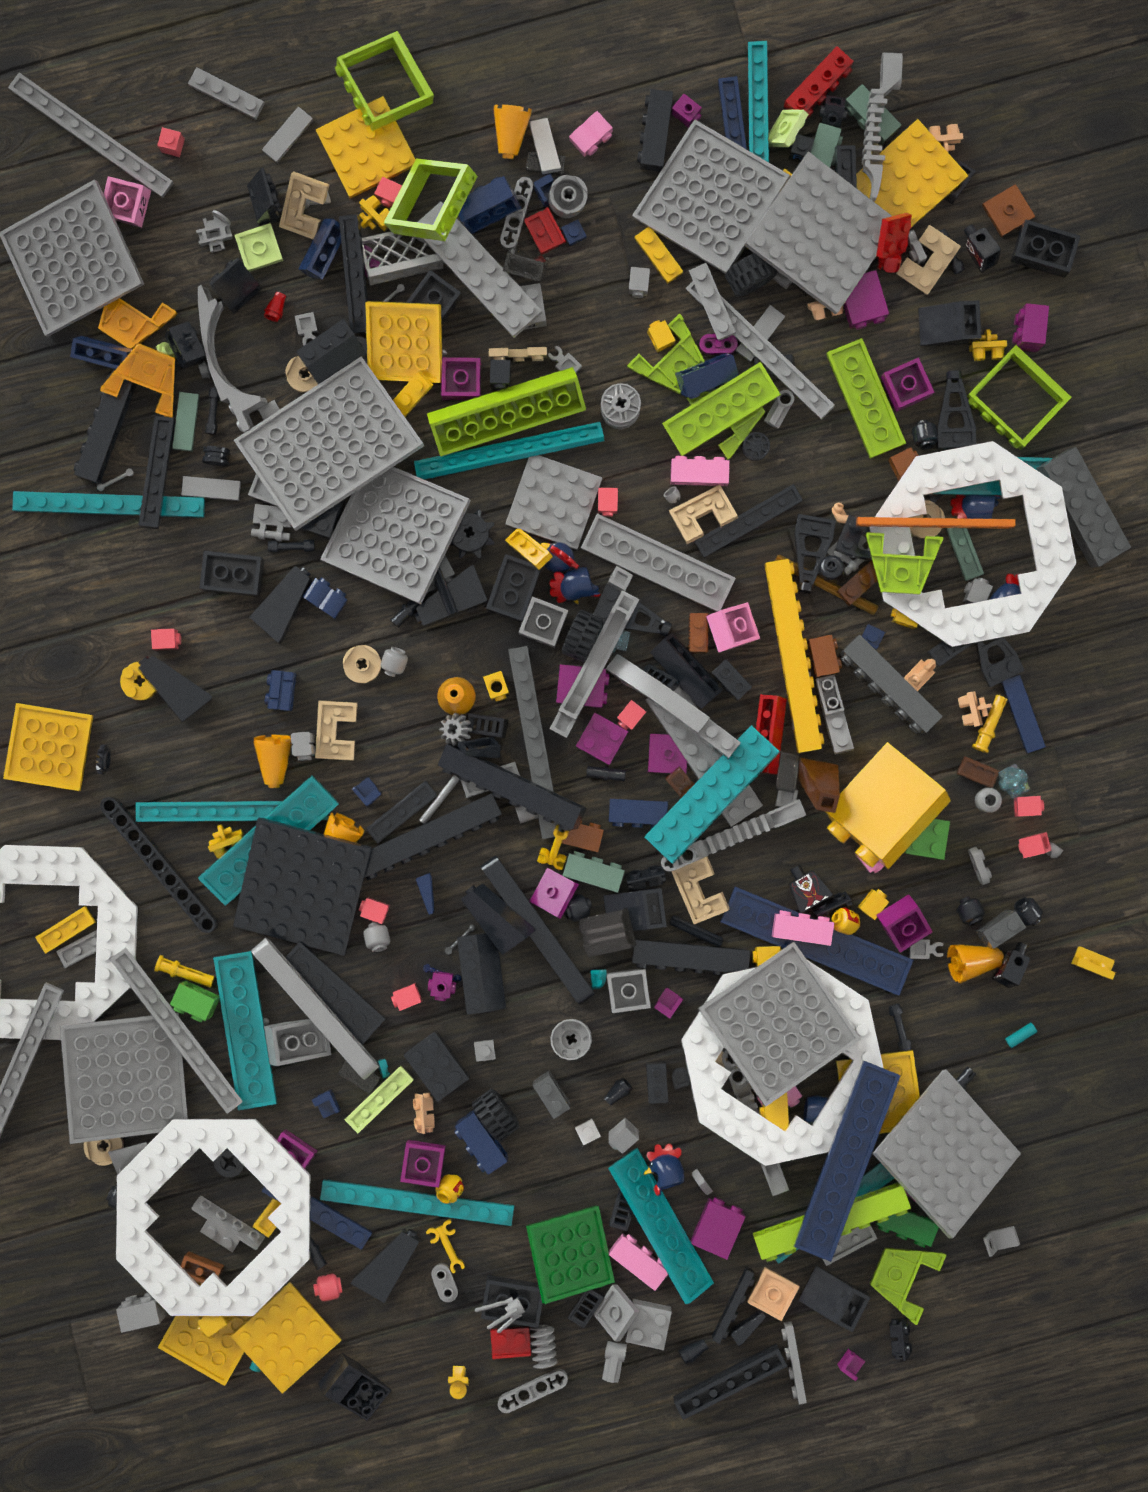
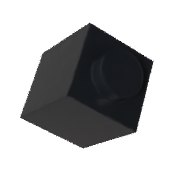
[789,134,815,162]

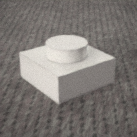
[575,1119,601,1145]

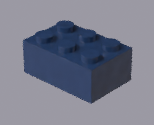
[459,176,522,234]
[454,1110,509,1175]

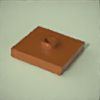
[982,184,1035,237]

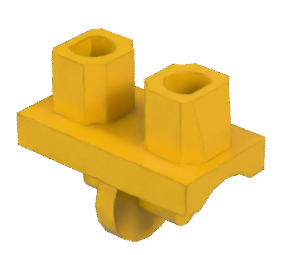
[359,195,389,232]
[969,329,1007,361]
[208,824,243,859]
[448,1366,469,1399]

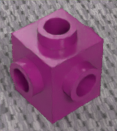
[428,971,456,1001]

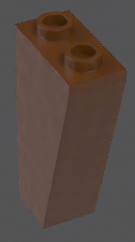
[797,758,840,813]

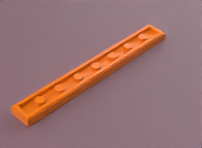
[856,517,1015,529]

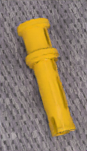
[972,695,1008,753]
[154,955,215,988]

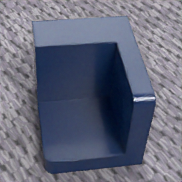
[533,174,554,208]
[352,777,383,807]
[312,1089,341,1118]

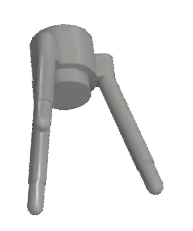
[475,1297,525,1333]

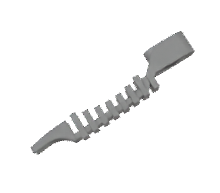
[861,52,903,202]
[661,799,806,871]
[722,1050,789,1196]

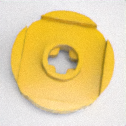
[120,662,156,700]

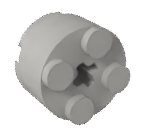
[548,175,588,219]

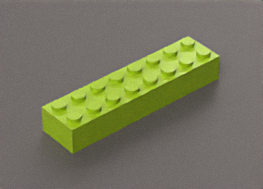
[427,367,586,457]
[753,1182,911,1262]

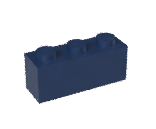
[298,219,341,279]
[70,336,133,369]
[675,353,739,399]
[609,799,668,828]

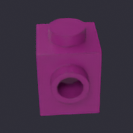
[671,94,702,128]

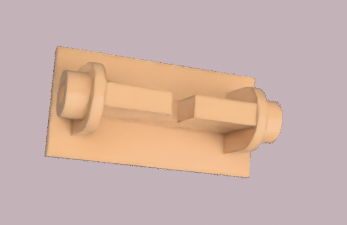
[904,659,936,691]
[413,1093,435,1134]

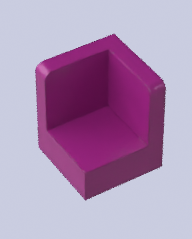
[654,988,683,1018]
[837,1349,865,1381]

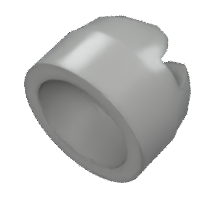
[664,487,681,504]
[1046,842,1063,858]

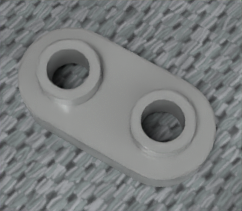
[968,847,992,885]
[431,1263,458,1302]

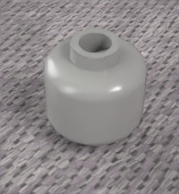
[380,647,408,677]
[975,788,1002,813]
[363,922,390,952]

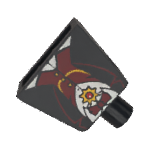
[964,224,1001,273]
[788,864,833,913]
[992,942,1030,988]

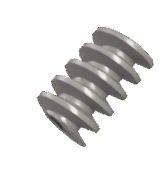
[530,1325,557,1369]

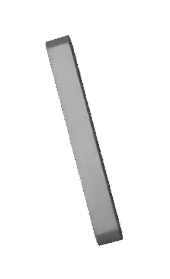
[251,938,379,1080]

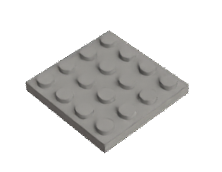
[505,455,602,550]

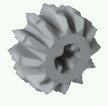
[439,713,472,746]

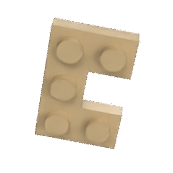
[279,171,329,239]
[896,225,961,295]
[489,347,547,362]
[669,485,738,544]
[315,701,358,760]
[671,857,730,924]

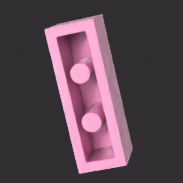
[670,456,729,486]
[771,910,834,946]
[609,1233,668,1291]

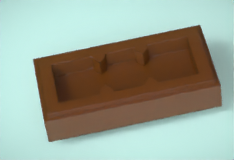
[956,756,1000,788]
[665,766,694,798]

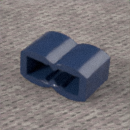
[303,577,348,619]

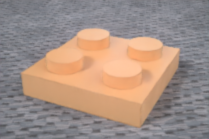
[747,1267,800,1321]

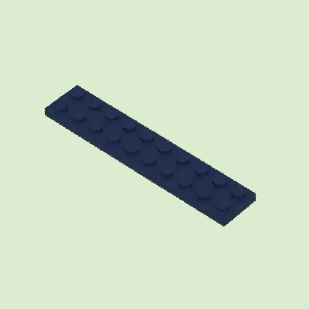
[720,887,913,996]
[793,1061,901,1262]

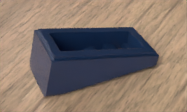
[416,873,434,915]

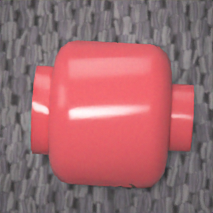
[313,1273,342,1301]

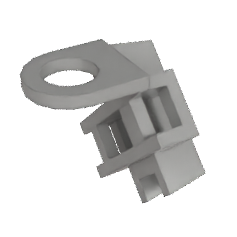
[196,210,232,253]

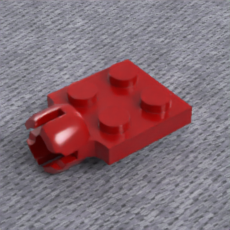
[876,213,912,273]

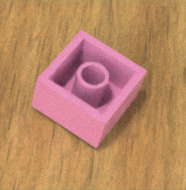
[104,176,151,228]
[706,602,760,652]

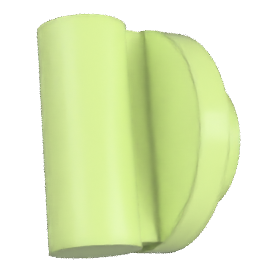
[156,342,175,357]

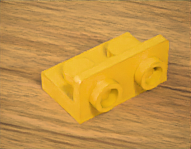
[1071,946,1115,980]

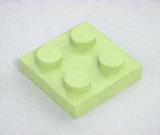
[769,110,808,147]
[235,223,283,272]

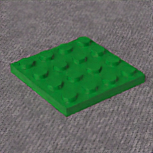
[526,1205,615,1304]

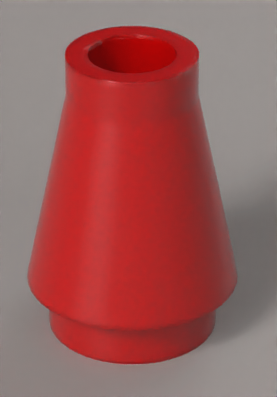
[264,292,286,322]

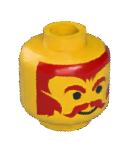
[831,907,860,935]
[435,1174,464,1204]

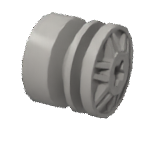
[600,383,641,429]
[550,1019,592,1060]

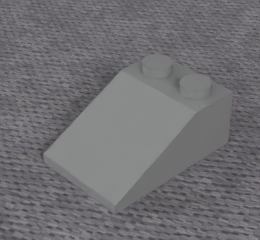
[264,1019,331,1066]

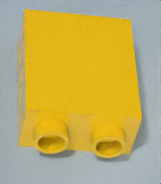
[825,742,951,869]

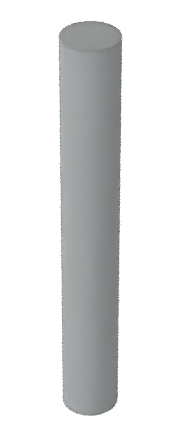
[419,775,460,824]

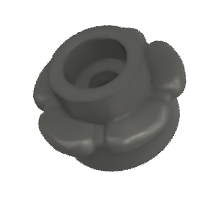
[198,361,211,379]

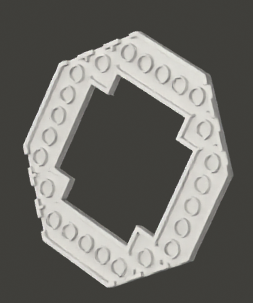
[869,441,1076,647]
[0,845,138,1040]
[681,959,883,1166]
[116,1119,310,1316]

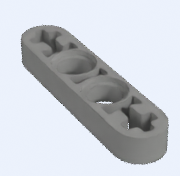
[500,177,533,250]
[498,1369,568,1413]

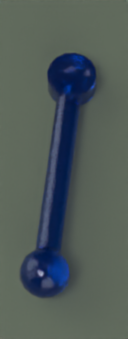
[423,964,462,982]

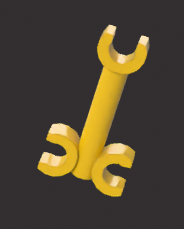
[537,824,569,870]
[426,1219,465,1273]

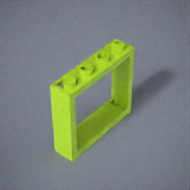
[335,31,434,131]
[384,158,478,241]
[967,345,1072,450]

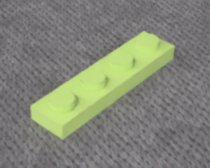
[344,1066,414,1133]

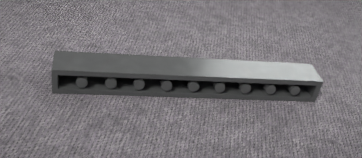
[508,646,561,839]

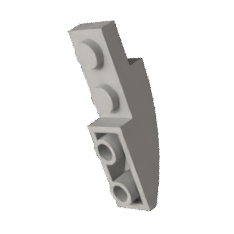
[816,674,854,755]

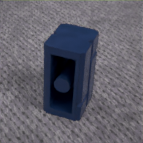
[265,670,297,712]

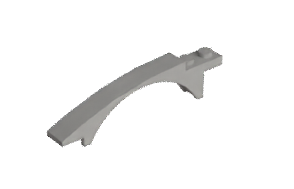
[198,285,268,433]
[550,590,639,738]
[606,654,741,759]

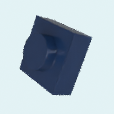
[561,220,587,246]
[862,624,885,650]

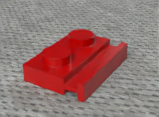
[524,208,566,255]
[490,1326,531,1359]

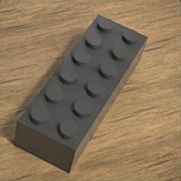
[1036,447,1131,568]
[839,634,943,735]

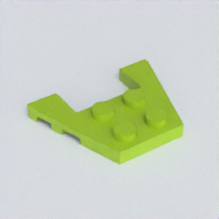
[627,313,705,394]
[687,388,765,460]
[866,532,943,595]
[870,1248,946,1325]

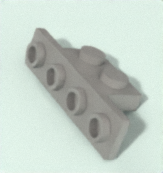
[191,1196,265,1252]

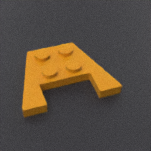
[98,298,178,349]
[100,343,175,417]

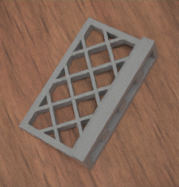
[362,232,443,285]

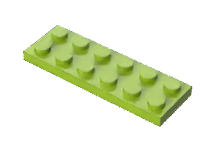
[826,338,906,459]
[662,362,781,456]

